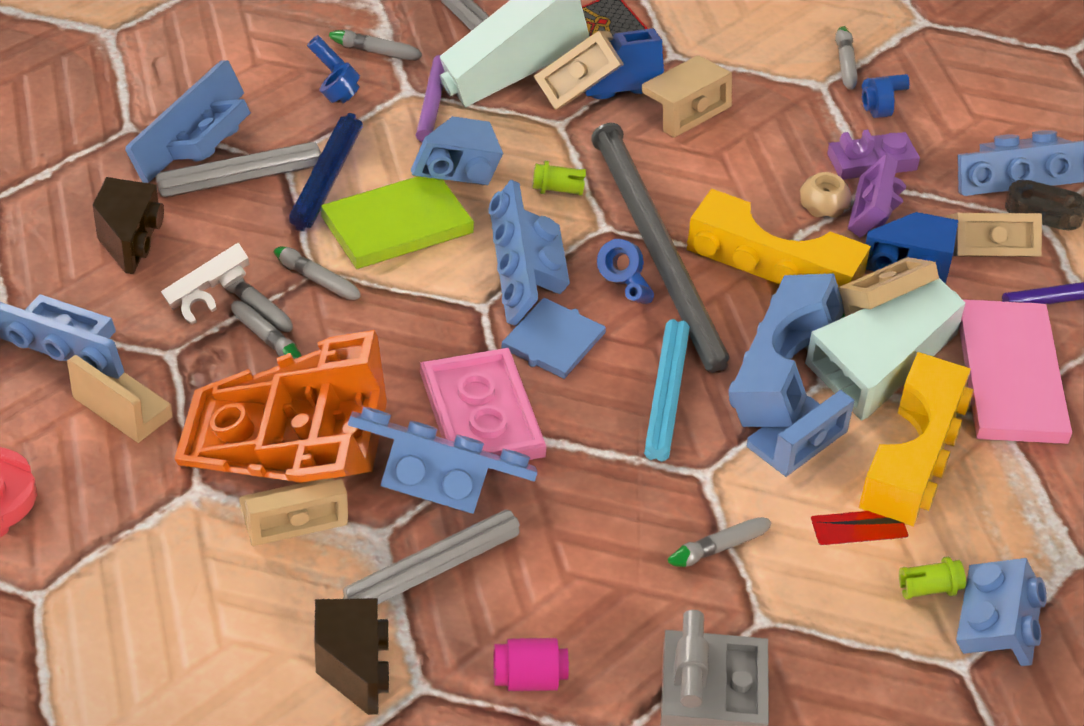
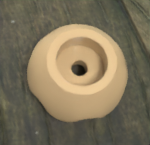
[800,172,851,218]

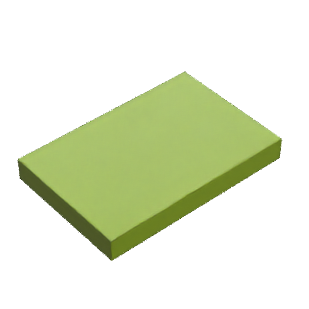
[321,176,474,269]

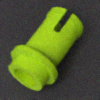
[532,161,586,196]
[899,557,966,600]

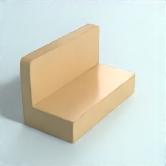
[534,30,624,110]
[642,56,732,138]
[946,213,1042,257]
[839,257,939,317]
[67,355,173,443]
[239,478,348,546]

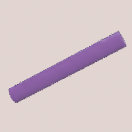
[416,55,445,142]

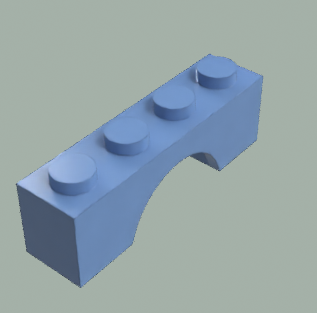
[729,273,844,427]

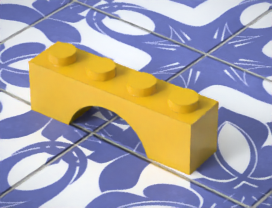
[686,188,871,290]
[859,352,974,527]

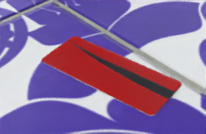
[811,511,909,546]

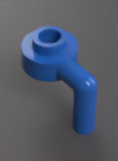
[307,35,360,103]
[861,74,910,118]
[597,239,654,304]

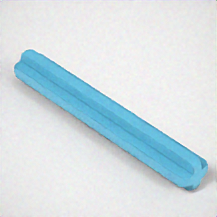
[644,319,690,462]

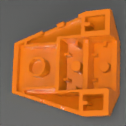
[174,330,387,482]

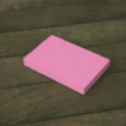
[420,348,546,460]

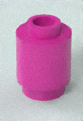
[493,638,569,691]

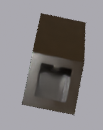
[93,177,164,274]
[314,598,389,715]

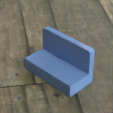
[746,390,855,477]

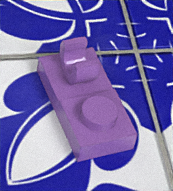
[827,129,920,179]
[848,154,906,238]

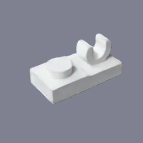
[161,243,249,325]

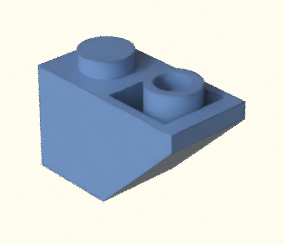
[411,116,503,185]

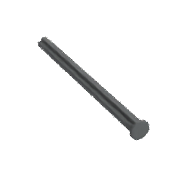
[591,123,730,373]

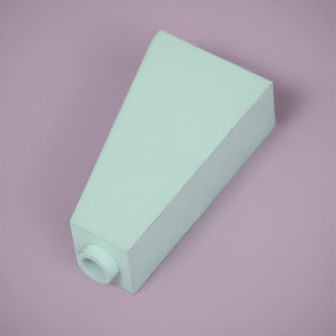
[439,0,590,107]
[805,278,966,421]

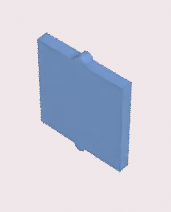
[501,298,606,379]

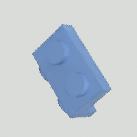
[956,558,1047,666]

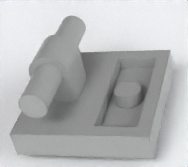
[660,610,769,726]

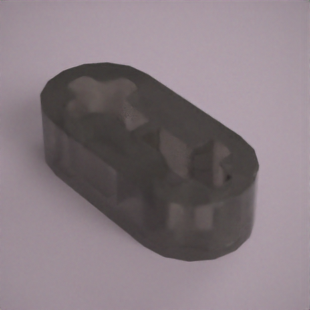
[1005,180,1084,231]

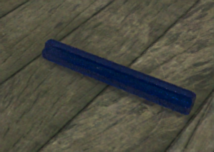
[289,113,363,231]

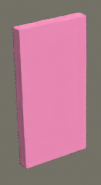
[959,299,1072,444]

